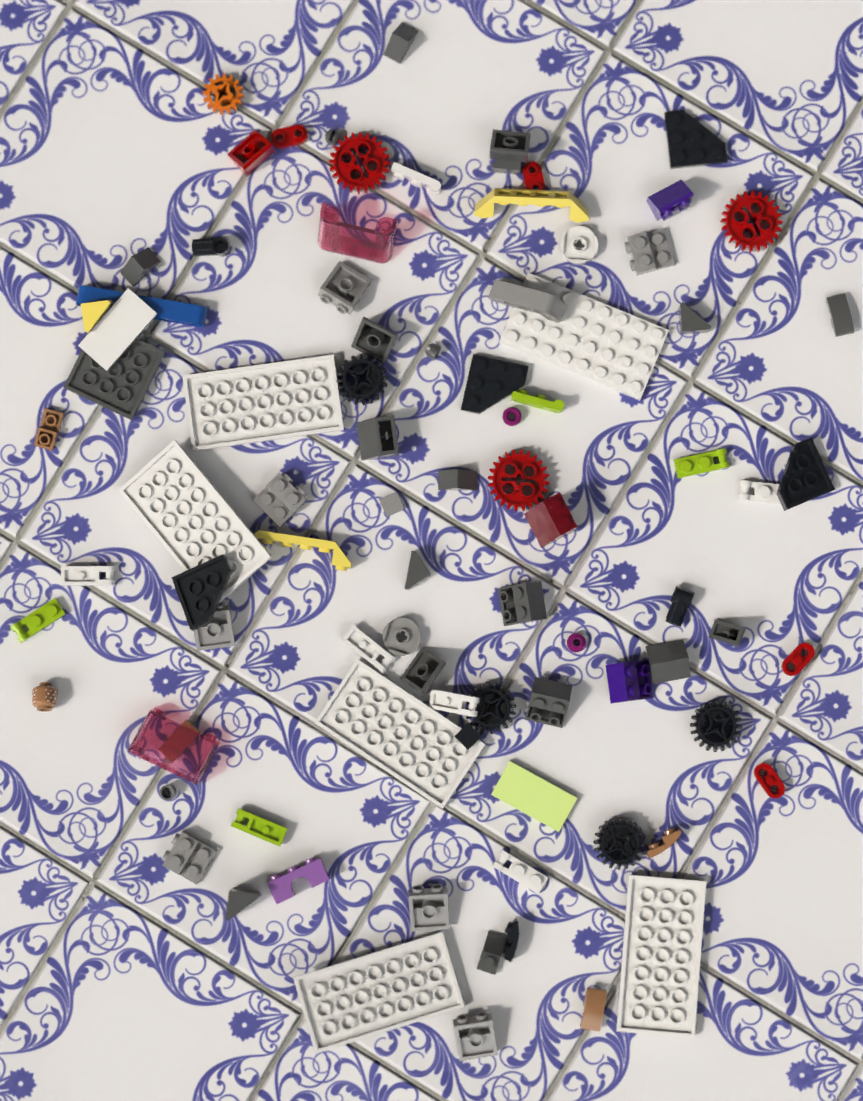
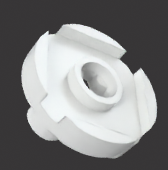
[560,226,598,265]

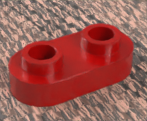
[270,125,308,149]
[523,161,545,190]
[781,643,815,676]
[754,763,785,798]

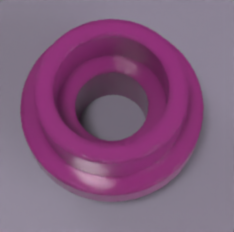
[502,407,522,426]
[567,633,586,652]

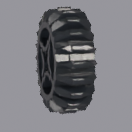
[336,354,388,406]
[465,682,516,734]
[690,700,742,752]
[593,817,646,870]

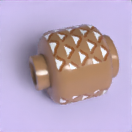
[32,682,58,712]

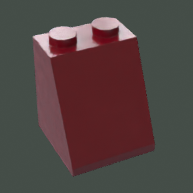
[524,493,577,548]

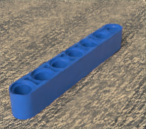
[76,285,208,327]

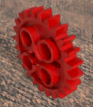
[329,132,390,194]
[720,190,783,253]
[488,449,550,512]

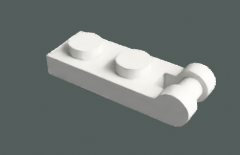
[391,162,441,195]
[739,481,781,504]
[61,566,115,586]
[342,625,395,674]
[429,689,480,717]
[492,850,548,894]

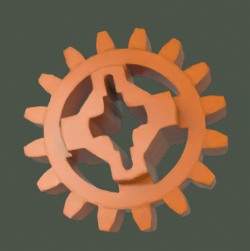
[202,73,244,116]

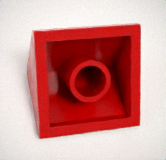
[227,130,275,176]

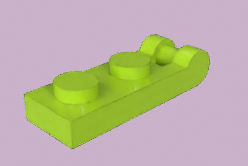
[511,389,564,413]
[673,448,730,479]
[10,598,66,643]
[231,808,288,847]

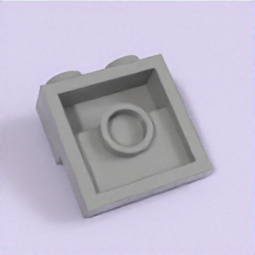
[624,228,674,276]
[318,261,372,315]
[253,473,307,527]
[194,602,235,651]
[161,831,217,885]
[408,884,450,932]
[453,1011,498,1061]

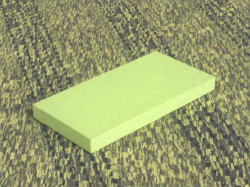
[491,761,577,832]

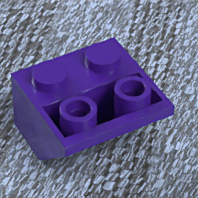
[647,179,694,221]
[605,660,653,703]

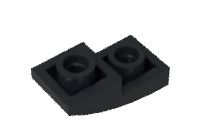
[503,919,519,962]

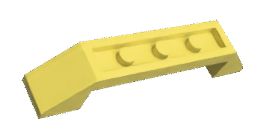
[474,188,589,223]
[254,530,352,571]

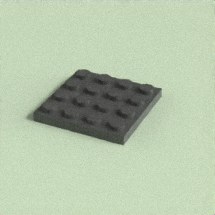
[63,338,166,421]

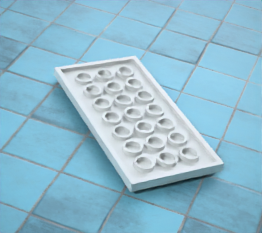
[499,273,669,401]
[182,354,344,451]
[118,440,272,603]
[314,659,485,809]
[616,874,706,1038]
[293,931,465,1054]

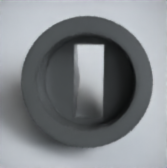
[325,129,340,146]
[425,343,441,360]
[160,784,177,800]

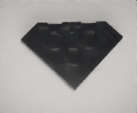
[664,110,727,169]
[461,354,529,414]
[776,437,835,511]
[172,554,232,631]

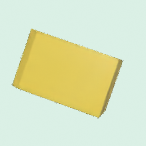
[81,300,113,333]

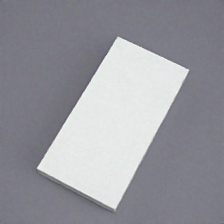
[78,288,157,371]

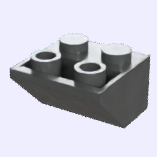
[357,415,399,461]
[498,581,547,626]
[525,677,573,728]

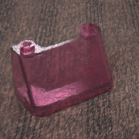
[318,203,398,264]
[128,708,220,785]

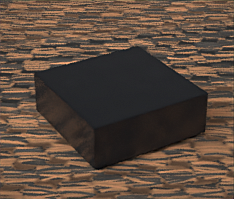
[454,723,481,750]

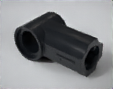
[192,237,231,257]
[665,586,695,627]

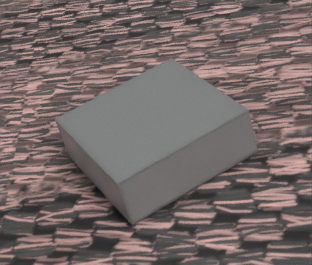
[379,492,404,517]

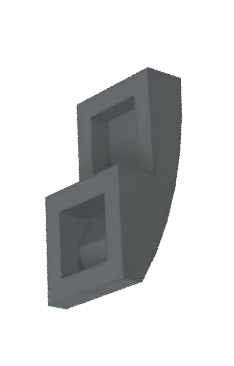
[826,293,854,337]

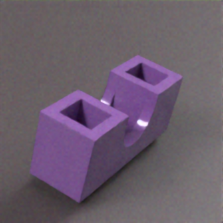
[267,856,330,904]

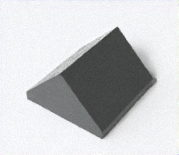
[490,129,531,163]
[351,317,398,364]
[645,640,691,684]
[400,647,446,695]
[225,888,261,921]

